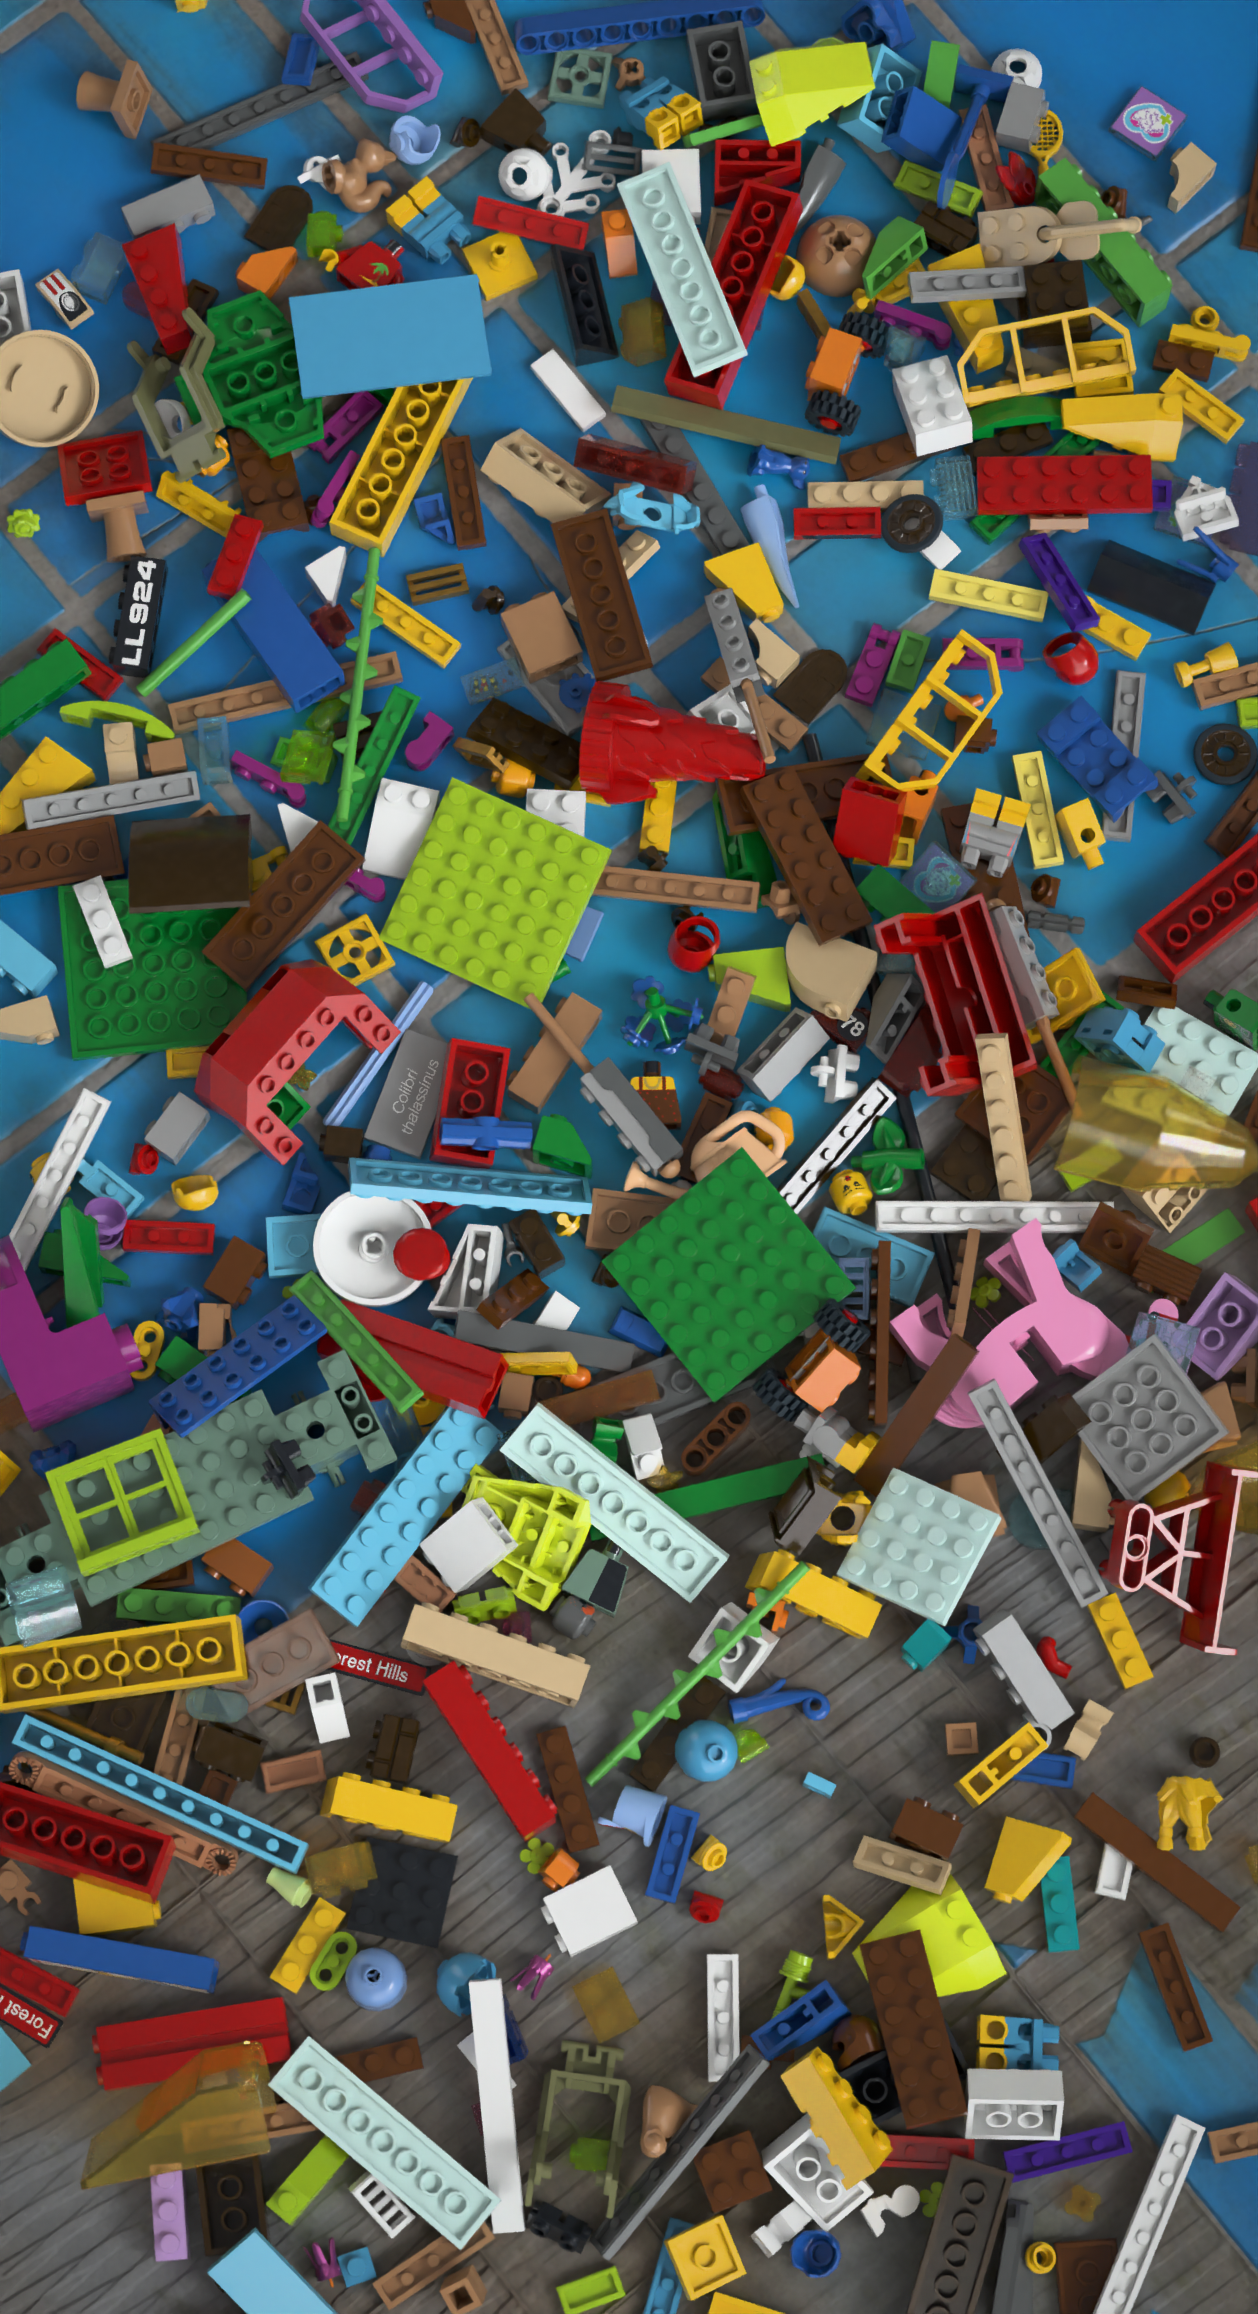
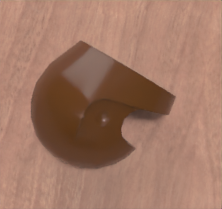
[831,2014,884,2071]

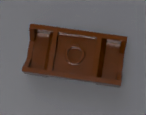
[227,428,310,543]

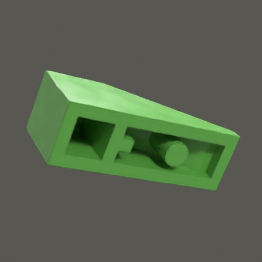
[923,40,960,109]
[862,216,928,299]

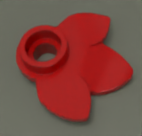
[995,151,1036,206]

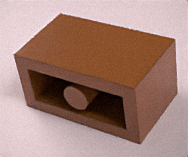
[201,1538,274,1598]

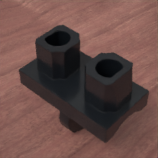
[260,1439,316,1500]

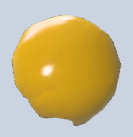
[769,255,806,301]
[171,1175,219,1211]
[1144,1471,1191,1508]

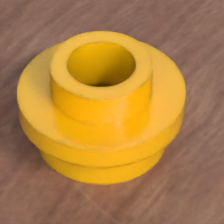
[1190,306,1219,331]
[1025,2242,1056,2274]

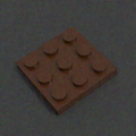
[954,1065,1080,1166]

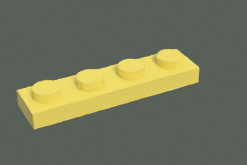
[929,569,1048,623]
[1012,751,1064,870]

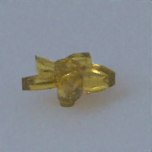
[287,1063,317,1091]
[647,1465,683,1493]

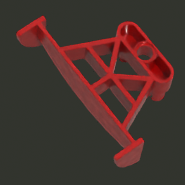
[1098,1461,1258,1656]

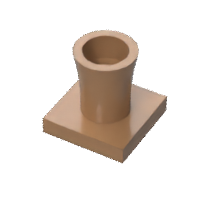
[76,60,153,140]
[85,490,149,563]

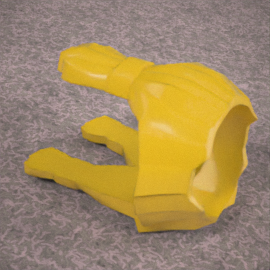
[816,1490,872,1547]
[1156,1776,1223,1851]

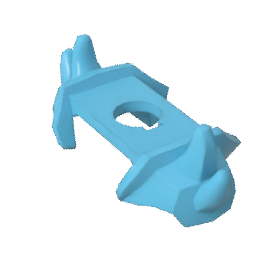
[604,481,701,535]

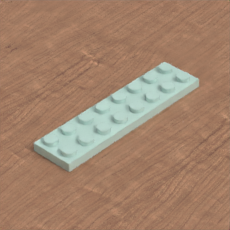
[617,162,748,377]
[500,1402,729,1603]
[268,2036,501,2250]

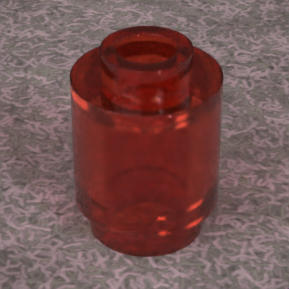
[698,1066,745,1101]

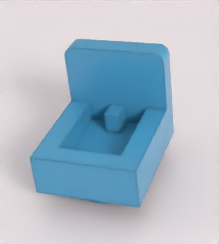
[1052,1239,1102,1292]

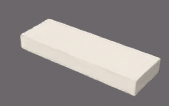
[530,349,606,432]

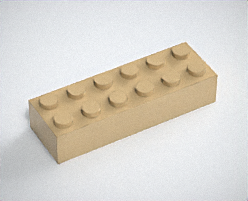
[401,1602,590,1708]

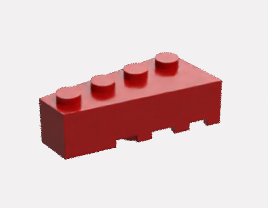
[122,223,193,355]

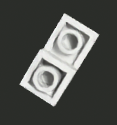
[905,518,961,570]
[532,1291,580,1330]

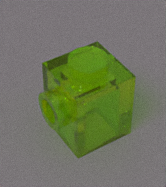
[306,211,343,257]
[569,2137,610,2173]

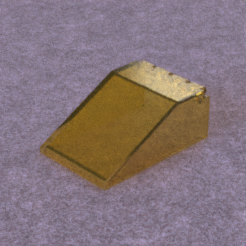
[80,2041,277,2190]

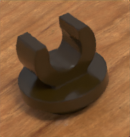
[671,906,704,932]

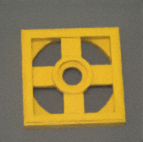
[315,913,395,987]

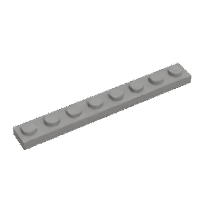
[967,1379,1109,1608]

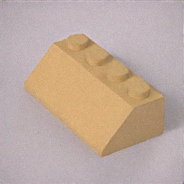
[480,428,612,523]

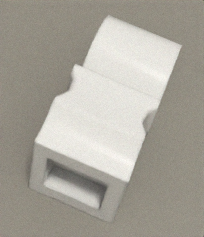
[860,2185,920,2238]
[750,2200,813,2258]

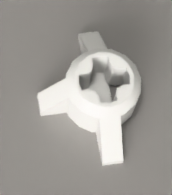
[297,154,341,190]

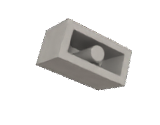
[996,82,1049,153]
[144,1091,211,1166]

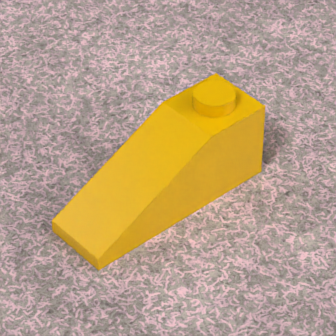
[953,1722,1049,1808]

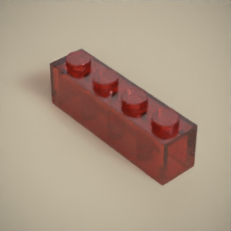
[573,434,698,495]
[878,1003,942,1097]

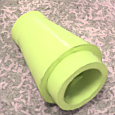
[266,1867,314,1907]

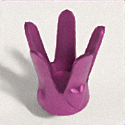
[509,1954,554,2001]
[303,2237,342,2287]

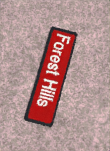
[326,1639,431,1696]
[0,1984,63,2048]

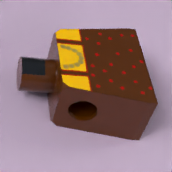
[630,1061,681,1130]

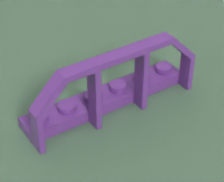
[300,0,443,113]

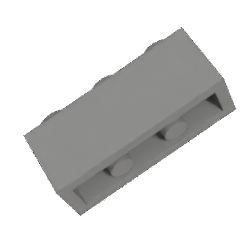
[121,174,215,240]
[736,1007,830,1102]

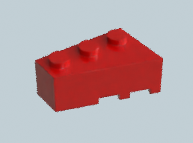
[714,139,801,207]

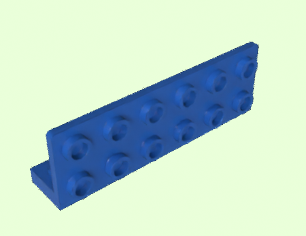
[148,1295,327,1438]

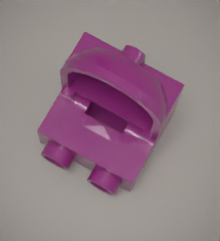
[0,1235,144,1432]

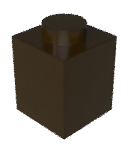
[319,1125,364,1164]

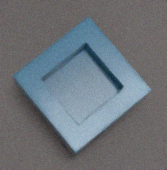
[337,2246,377,2288]

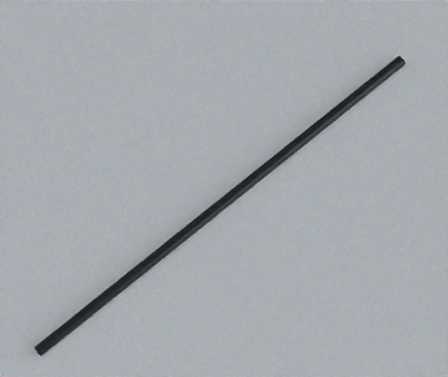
[802,733,968,1321]

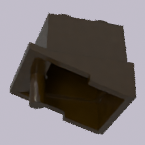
[1017,260,1093,349]

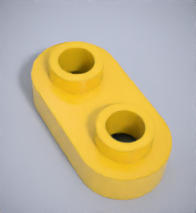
[130,1321,165,1381]

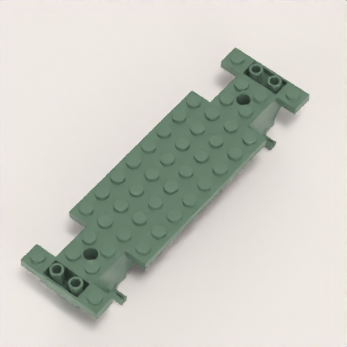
[0,1349,398,1647]

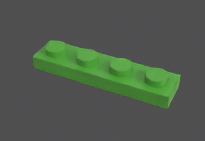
[115,1588,241,1624]

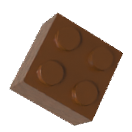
[888,1796,964,1862]
[692,2130,773,2214]

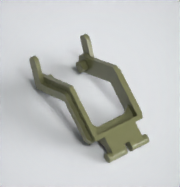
[127,307,226,483]
[525,2040,631,2219]

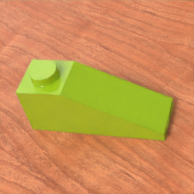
[266,2135,350,2226]

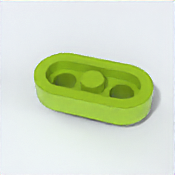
[310,1932,358,1991]

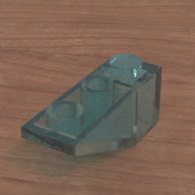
[884,325,927,372]

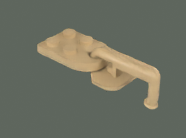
[977,201,1142,268]

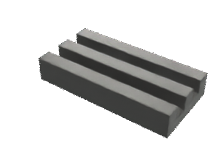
[582,140,642,176]

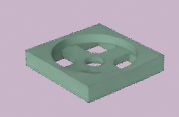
[548,49,613,109]

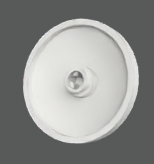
[313,1191,431,1307]

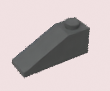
[866,973,925,1064]

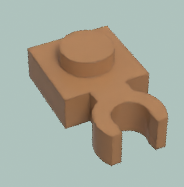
[0,1859,42,1916]

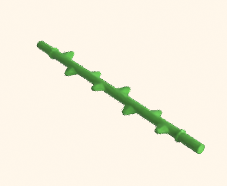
[333,548,383,822]
[585,1561,810,1787]

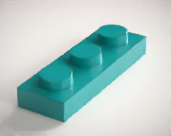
[1040,1856,1080,1953]

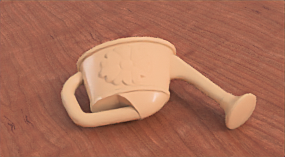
[623,1110,787,1200]

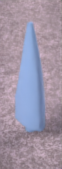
[740,485,799,608]

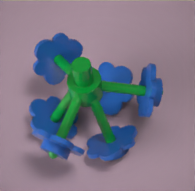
[620,976,704,1055]

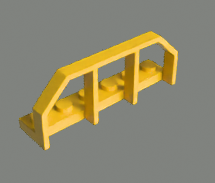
[957,307,1136,408]
[855,629,1003,792]

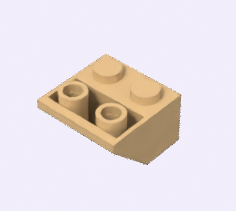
[1120,1143,1208,1233]

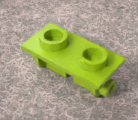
[452,1585,518,1625]

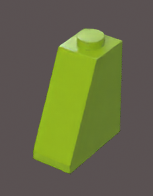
[708,947,791,1012]

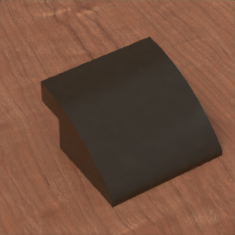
[128,814,254,914]

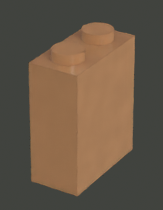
[501,591,583,684]

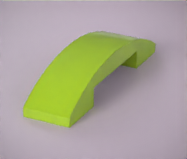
[60,701,176,743]

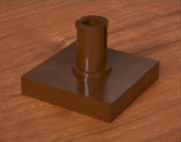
[1078,1202,1155,1276]

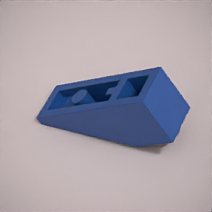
[750,1980,852,2061]

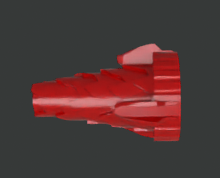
[579,681,766,805]

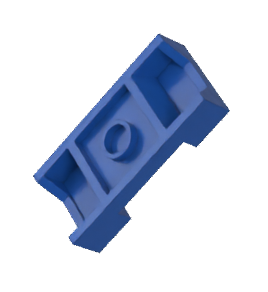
[1036,696,1159,823]

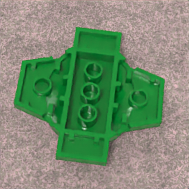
[174,290,324,459]

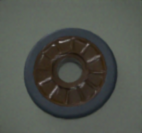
[881,494,943,553]
[1193,723,1258,785]

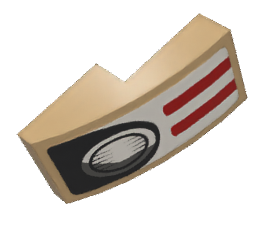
[35,269,94,330]

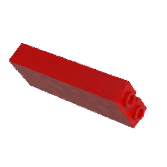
[317,1299,509,1419]
[92,1997,292,2092]

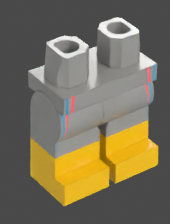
[959,788,1031,878]
[794,1405,882,1473]

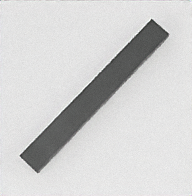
[151,51,369,150]
[589,2044,770,2261]

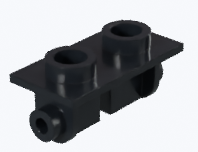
[525,2201,593,2254]

